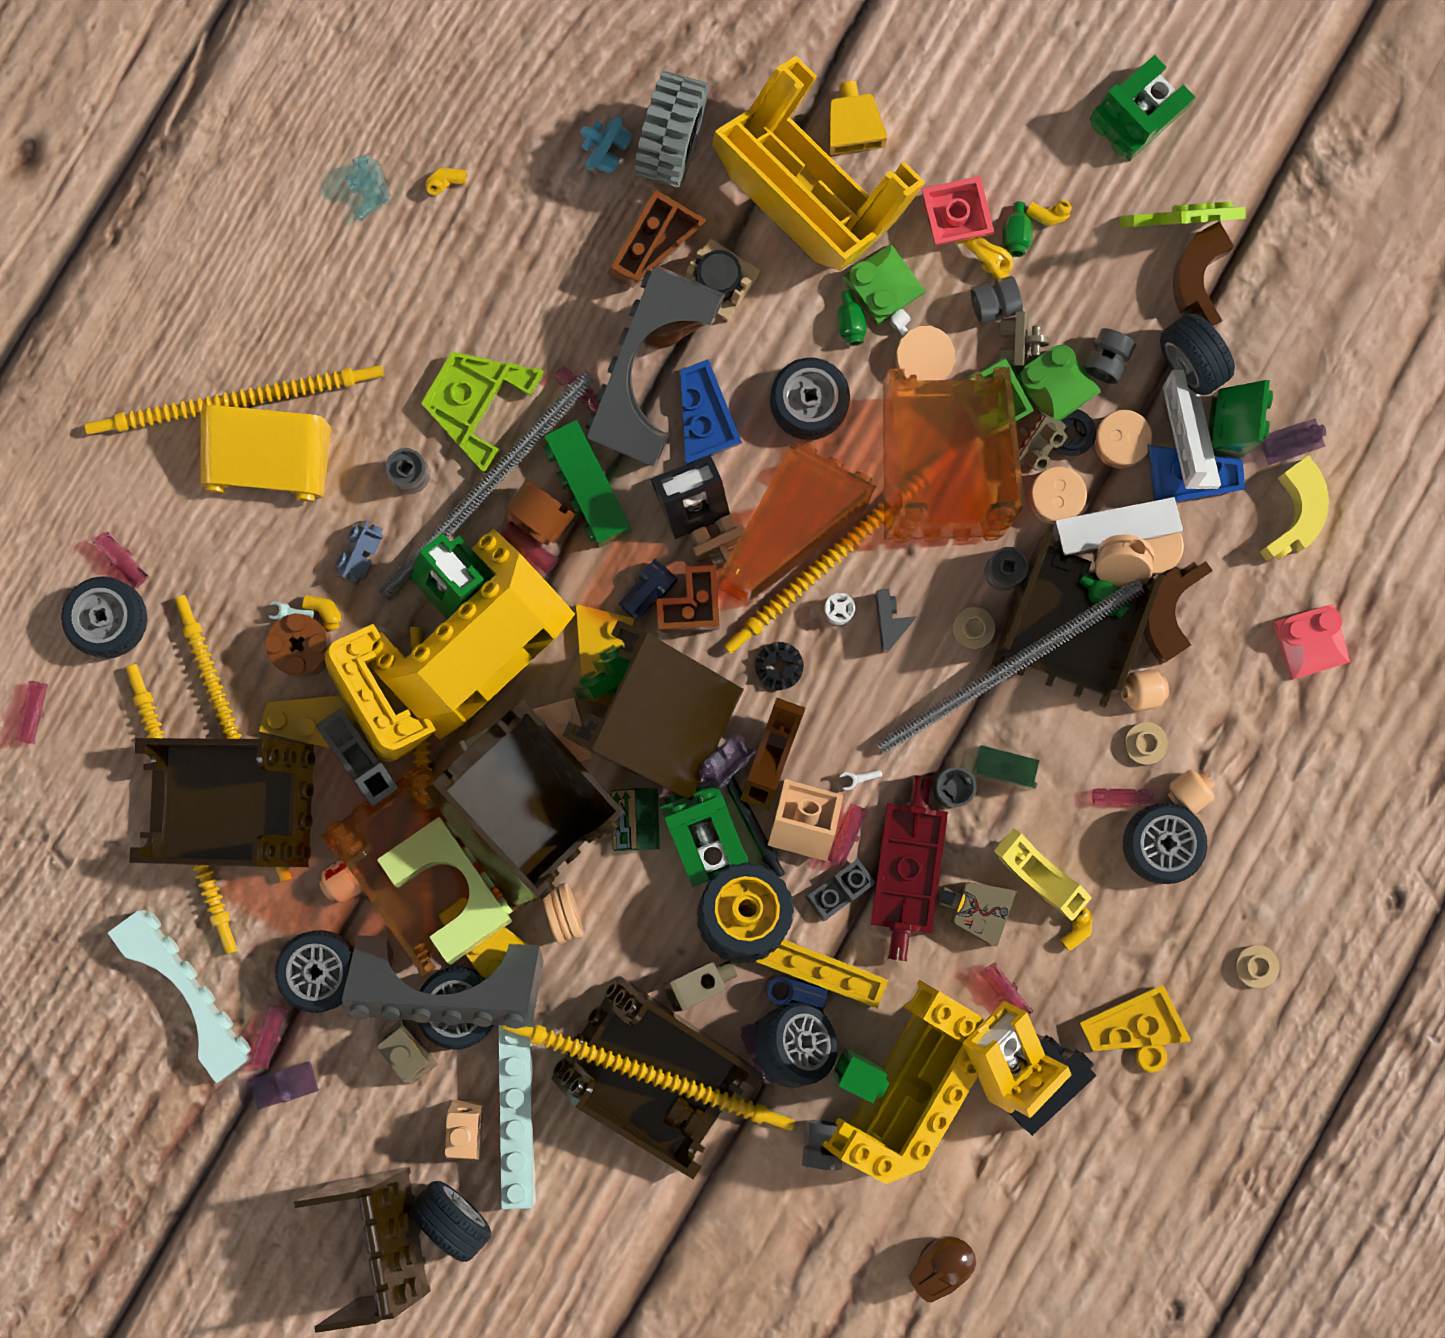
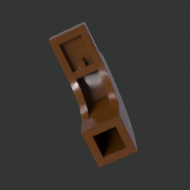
[1173,221,1234,328]
[1144,561,1213,665]
[740,698,805,810]

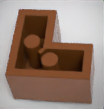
[657,565,720,633]

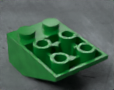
[1208,380,1273,458]

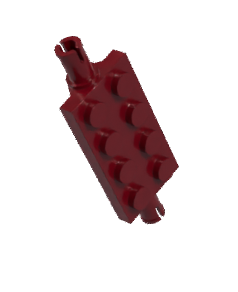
[870,775,948,962]

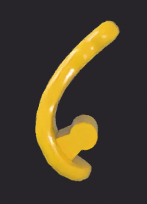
[953,237,1014,279]

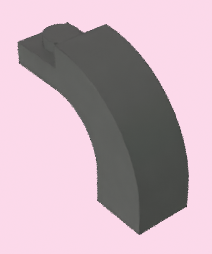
[315,708,398,806]

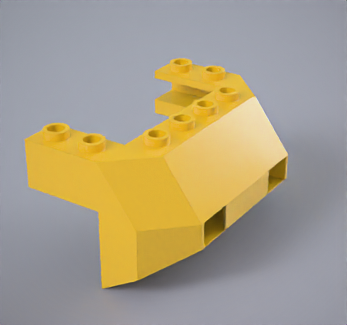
[712,56,926,271]
[367,528,575,740]
[822,980,983,1184]

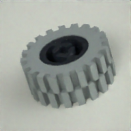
[635,70,709,188]

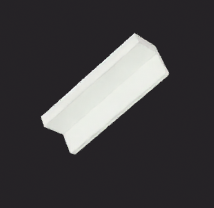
[1163,370,1221,489]
[1052,497,1183,555]

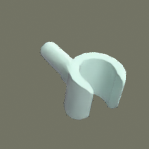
[269,601,314,620]

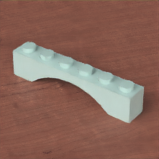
[108,910,253,1084]
[498,1025,536,1209]

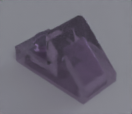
[249,1061,319,1110]

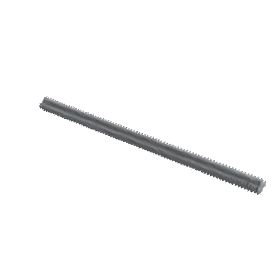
[377,369,597,601]
[876,579,1145,754]

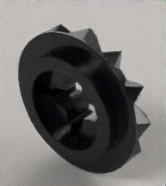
[1054,409,1096,456]
[755,642,804,690]

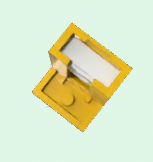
[963,1001,1071,1118]

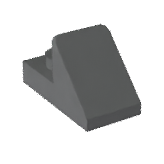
[875,589,917,653]

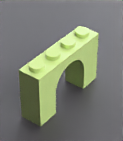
[377,817,513,965]

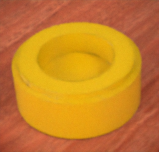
[1135,1045,1167,1073]

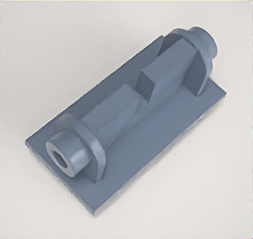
[335,520,383,584]

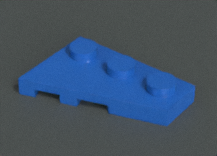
[680,359,742,465]
[1148,444,1245,502]

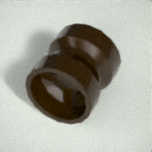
[664,1096,706,1139]

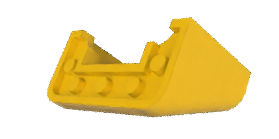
[200,405,331,502]
[325,624,436,762]

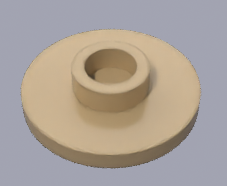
[952,607,995,649]
[1125,722,1168,765]
[1236,945,1280,988]

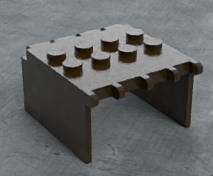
[991,531,1164,708]
[294,1167,431,1333]

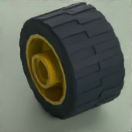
[697,863,794,964]

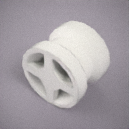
[824,593,855,625]

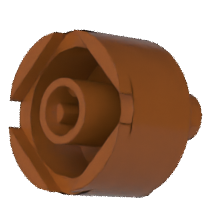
[505,478,576,546]
[265,613,332,678]

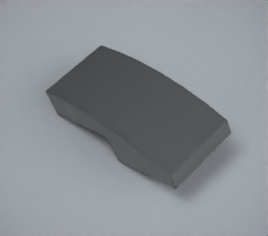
[805,859,876,922]

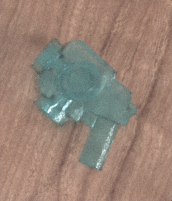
[346,154,391,221]

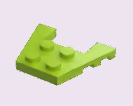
[1120,201,1246,228]
[421,351,545,474]

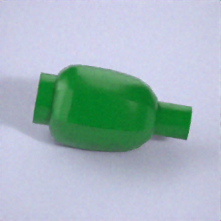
[1002,201,1033,257]
[837,290,867,347]
[1079,572,1132,618]

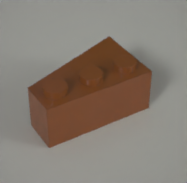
[607,189,707,289]

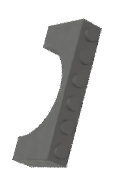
[586,266,725,466]
[342,935,544,1029]

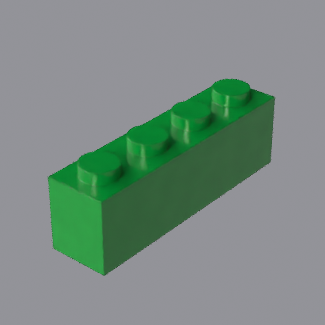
[543,420,632,547]
[831,1047,889,1103]

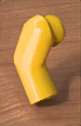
[425,168,467,196]
[1025,200,1072,226]
[302,595,342,631]
[1060,907,1092,952]

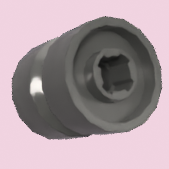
[970,276,1023,325]
[1083,328,1136,384]
[386,448,430,494]
[984,547,1029,591]
[932,767,977,808]
[802,1120,842,1170]

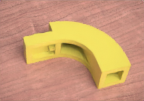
[1259,455,1329,561]
[994,828,1092,921]

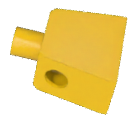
[829,81,887,156]

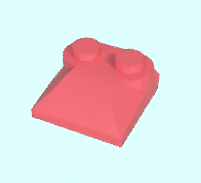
[921,176,994,246]
[1273,604,1350,680]

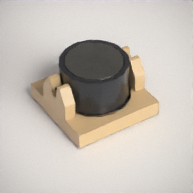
[685,238,760,322]

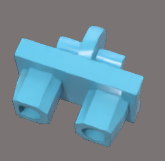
[580,116,633,174]

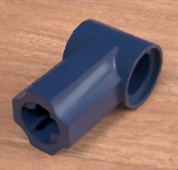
[618,558,679,621]
[764,975,828,1012]

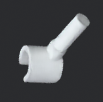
[890,309,911,336]
[839,770,882,790]

